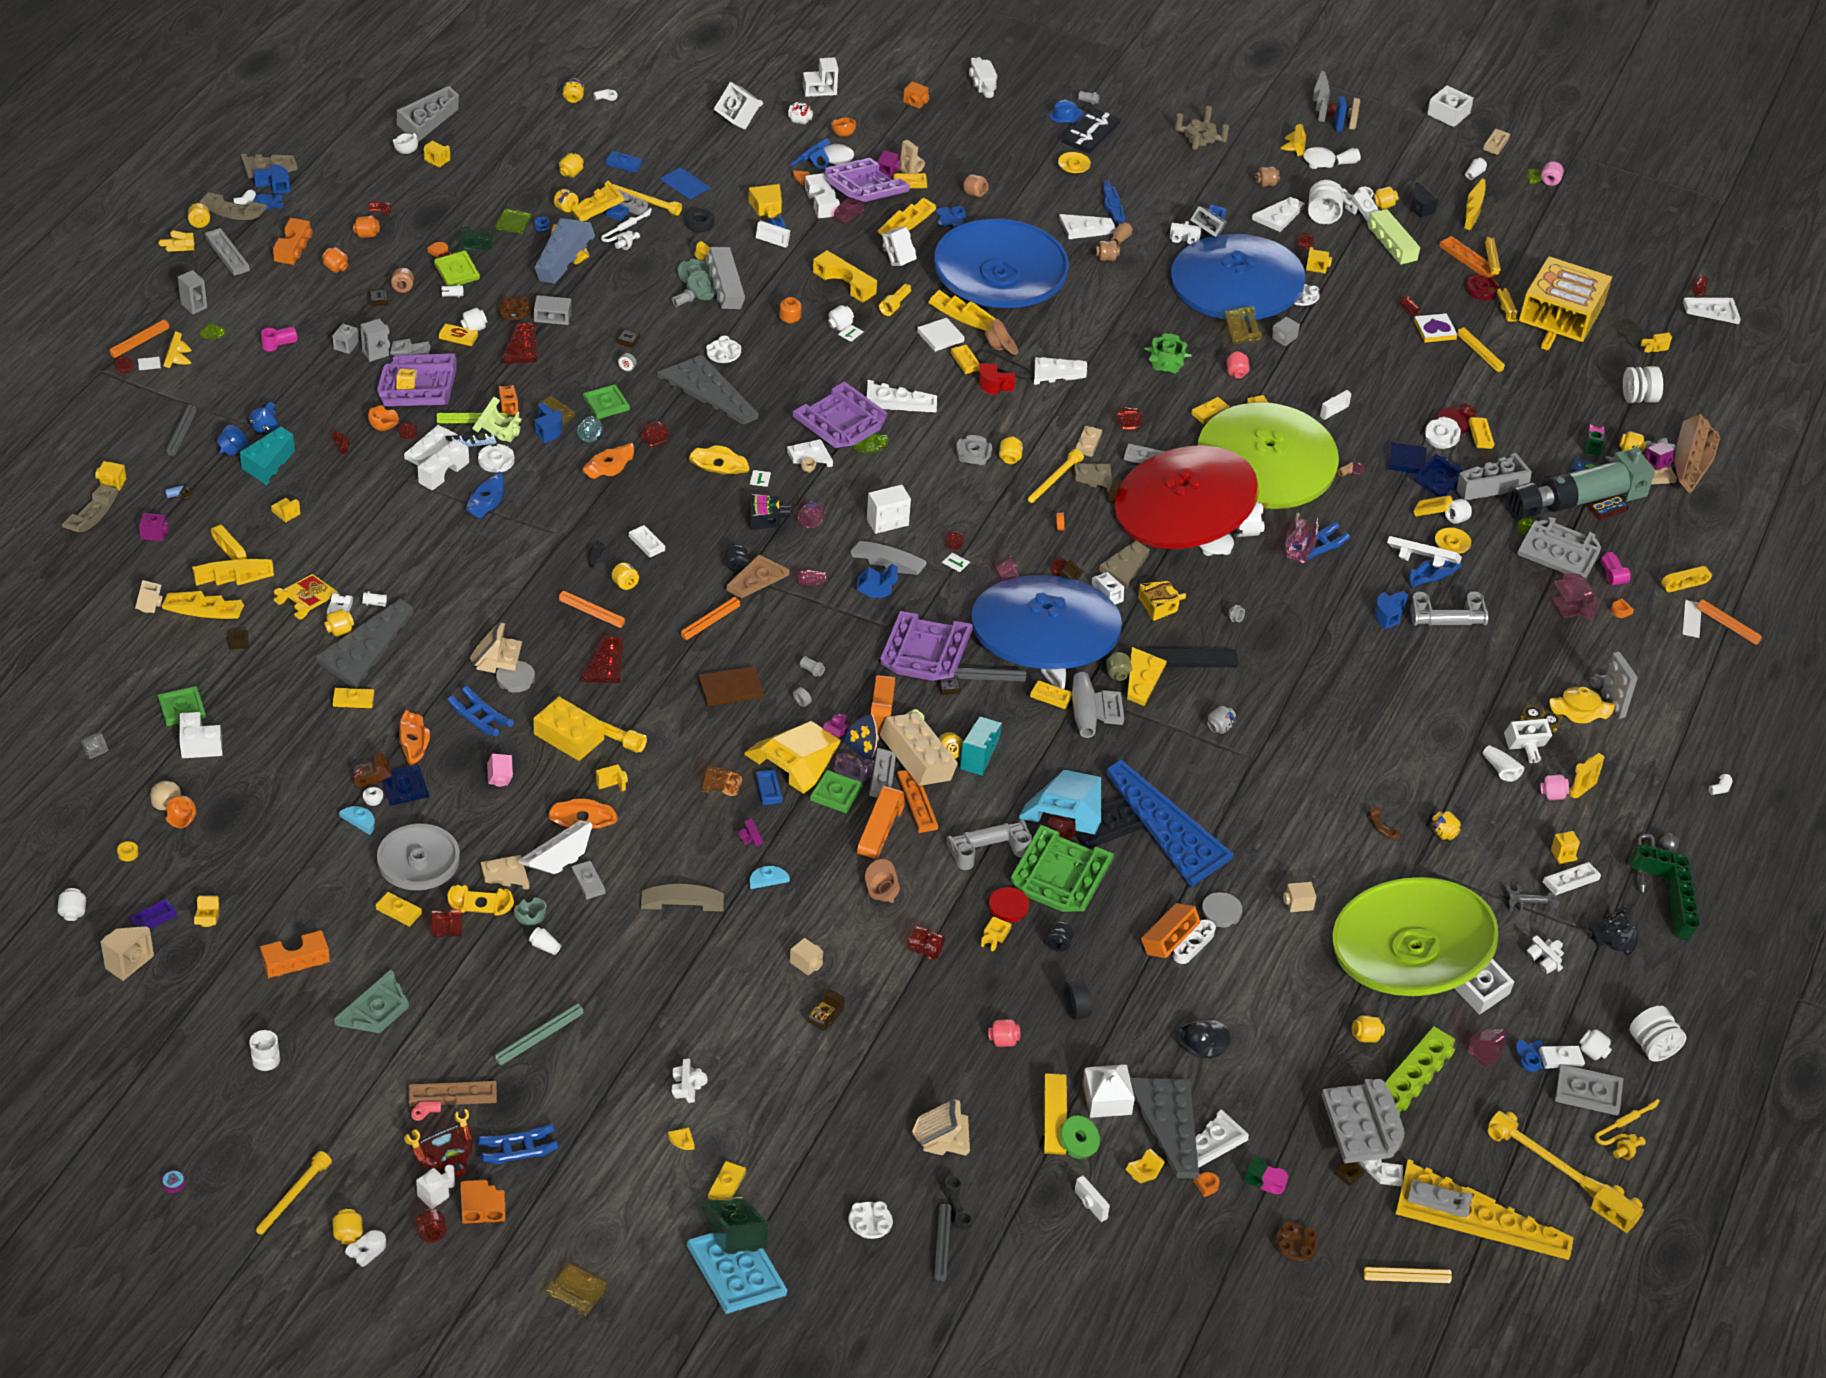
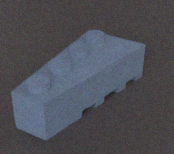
[535,218,595,284]

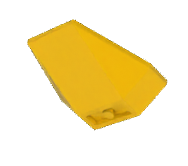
[745,721,841,794]

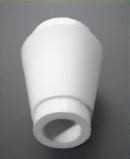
[1335,148,1360,165]
[1465,158,1487,180]
[529,927,561,955]

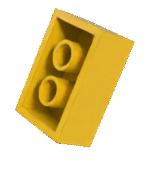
[534,697,604,761]

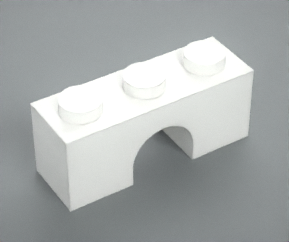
[805,173,840,218]
[418,439,469,490]

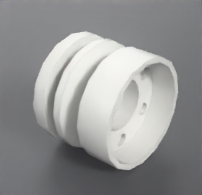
[1308,180,1344,224]
[1623,366,1663,403]
[1630,1006,1686,1061]

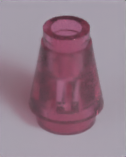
[798,569,827,587]

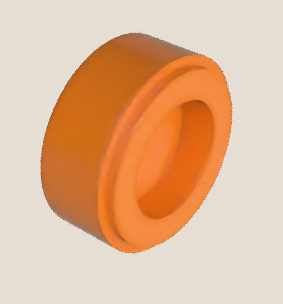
[1056,512,1064,531]

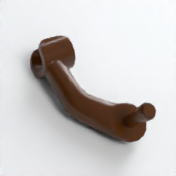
[1367,807,1400,840]

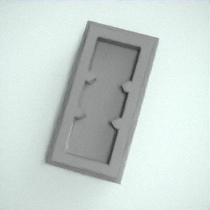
[571,861,605,899]

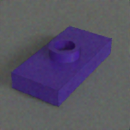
[129,898,177,929]

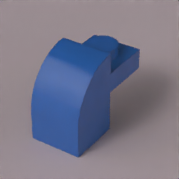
[254,164,290,194]
[535,402,562,443]
[857,564,898,598]
[1374,591,1408,629]

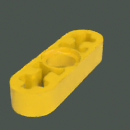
[211,525,247,560]
[1661,566,1712,592]

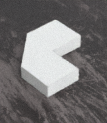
[1359,1159,1403,1187]

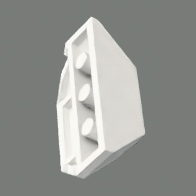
[518,820,592,874]

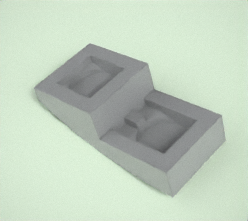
[390,339,431,356]

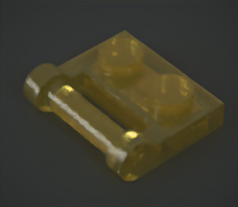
[1224,306,1263,345]
[546,1263,607,1315]

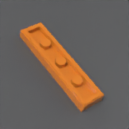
[1439,236,1496,278]
[897,770,938,833]

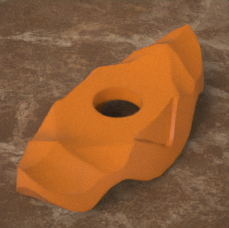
[582,443,634,479]
[399,710,430,766]
[548,799,618,829]

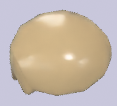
[150,780,181,810]

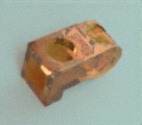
[702,765,742,796]

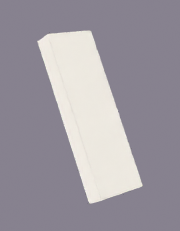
[1543,862,1601,895]

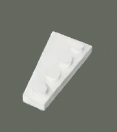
[867,380,937,412]

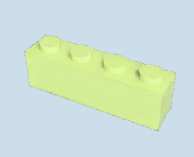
[1368,209,1420,264]

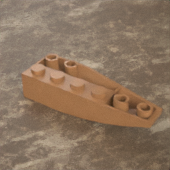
[1675,414,1720,493]

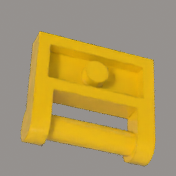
[1569,753,1605,798]

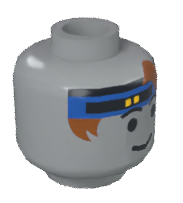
[1207,706,1236,734]

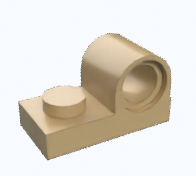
[899,140,925,174]

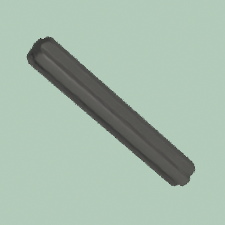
[166,404,196,456]
[954,667,1026,681]
[934,1204,951,1281]

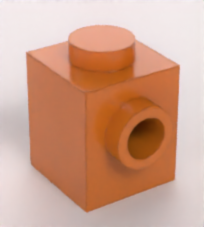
[903,81,929,108]

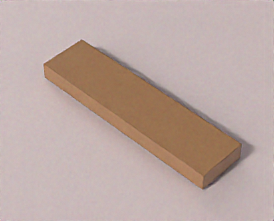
[409,1081,497,1106]

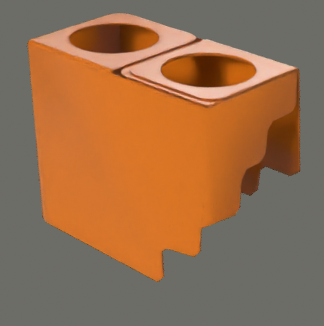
[460,1180,506,1223]

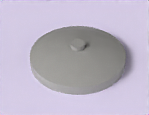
[377,824,460,890]

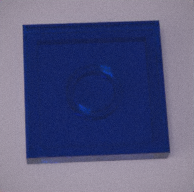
[1389,442,1427,475]
[382,765,429,806]

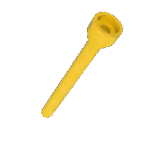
[612,184,682,216]
[1028,449,1084,503]
[256,1151,332,1234]

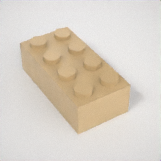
[880,713,958,786]

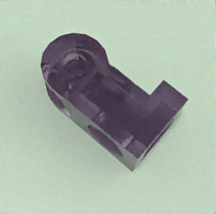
[834,753,874,783]

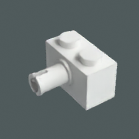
[882,227,917,266]
[1504,719,1552,763]

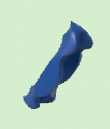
[466,471,505,518]
[1410,559,1462,588]

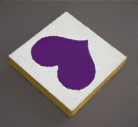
[1414,314,1457,342]

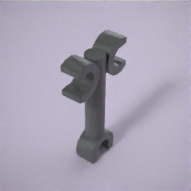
[1505,885,1560,912]

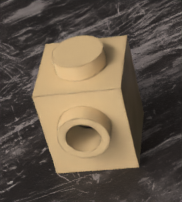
[135,580,163,613]
[1283,882,1316,912]
[790,938,823,976]

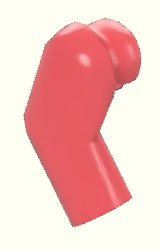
[411,1101,441,1121]

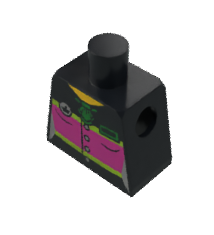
[749,493,791,530]

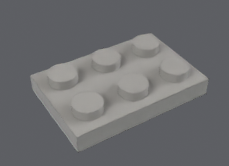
[1601,652,1638,719]
[1555,1064,1623,1116]

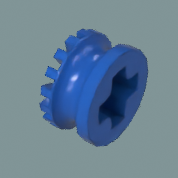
[534,217,550,233]

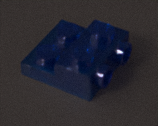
[1413,454,1464,497]

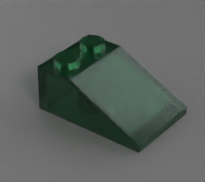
[701,1197,768,1254]

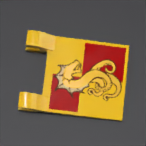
[274,574,338,620]

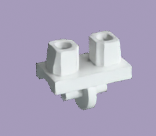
[1170,221,1201,244]
[1527,935,1564,974]
[672,1059,708,1103]

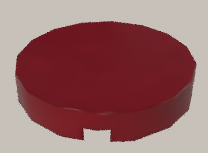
[1466,275,1499,300]
[1436,408,1470,435]

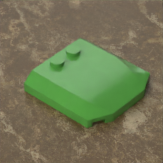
[1011,825,1114,912]

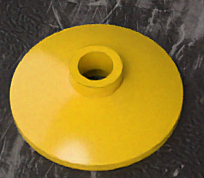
[1058,152,1091,173]
[1435,528,1471,554]
[1563,687,1601,710]

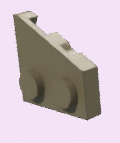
[1074,463,1112,492]

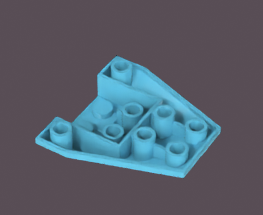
[1019,770,1101,834]

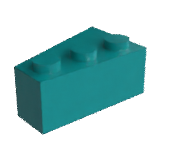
[240,426,295,485]
[959,717,1002,776]

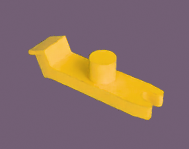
[1497,288,1517,321]

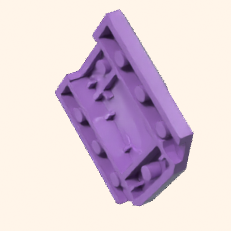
[824,158,910,202]
[377,354,456,406]
[793,381,887,448]
[880,611,973,681]

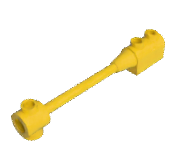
[1488,1111,1644,1233]

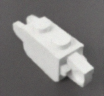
[969,57,997,98]

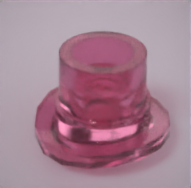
[996,554,1020,580]

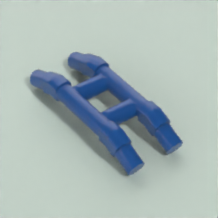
[1285,521,1351,560]
[447,685,514,737]
[476,1123,560,1164]

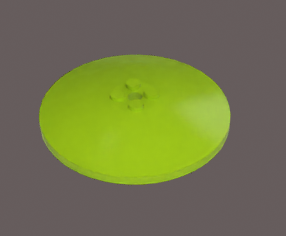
[1197,402,1339,509]
[1333,877,1498,996]

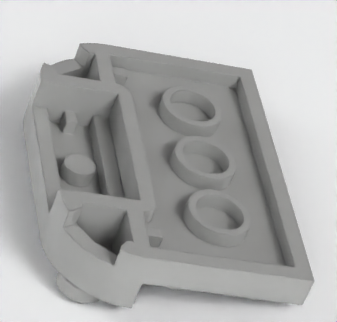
[1517,517,1601,581]
[1321,1079,1404,1163]

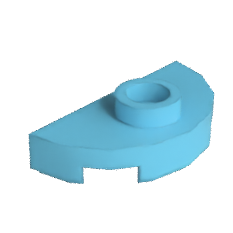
[339,806,375,835]
[750,866,790,889]

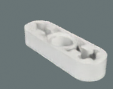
[1173,920,1216,964]

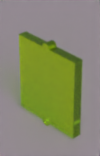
[496,209,531,234]

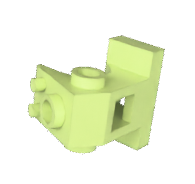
[472,397,522,442]

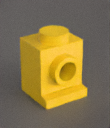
[424,141,450,167]
[1306,247,1332,273]
[96,461,126,491]
[1551,831,1580,864]

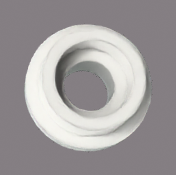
[363,787,383,806]

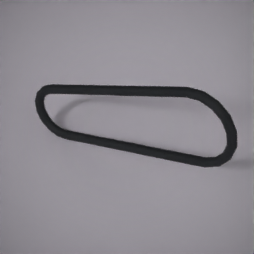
[975,349,1034,380]

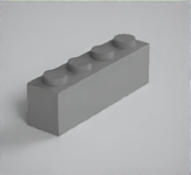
[706,247,745,309]

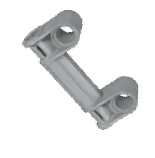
[1410,592,1488,626]
[946,820,1032,870]

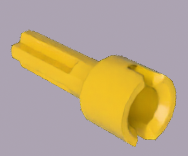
[879,284,911,316]
[602,721,647,753]

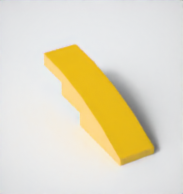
[1464,179,1485,230]
[877,198,936,235]
[928,290,995,331]
[192,559,274,586]
[162,591,244,619]
[1044,1074,1067,1155]

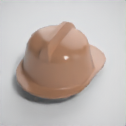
[985,319,1018,355]
[865,859,900,903]

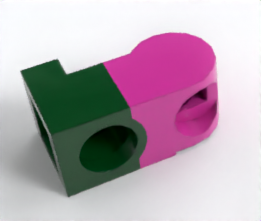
[1585,424,1604,455]
[1244,1155,1288,1194]

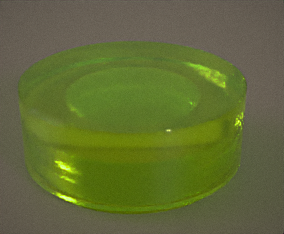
[1518,518,1535,535]

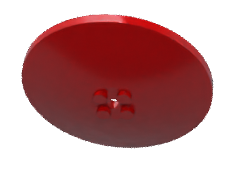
[1115,446,1259,549]

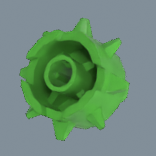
[1145,334,1192,373]

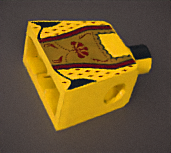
[1138,581,1186,621]

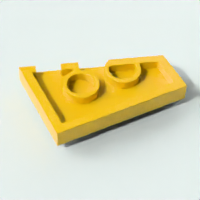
[1127,647,1167,706]

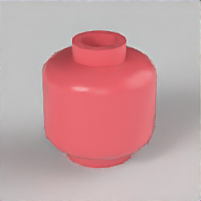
[1226,352,1250,378]
[989,1019,1020,1047]

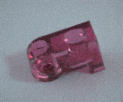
[834,197,864,224]

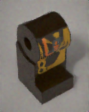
[808,989,845,1031]

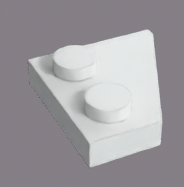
[787,439,833,467]

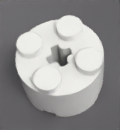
[1234,502,1264,537]

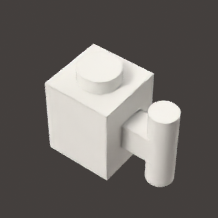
[416,1165,455,1209]

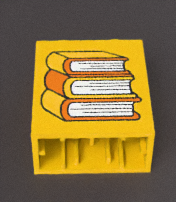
[1519,256,1612,342]

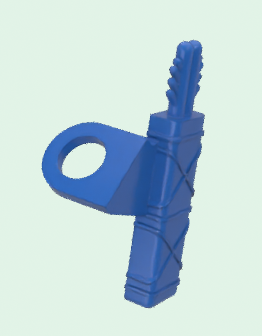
[790,138,830,169]

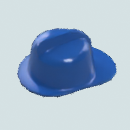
[1049,100,1086,123]
[217,425,249,456]

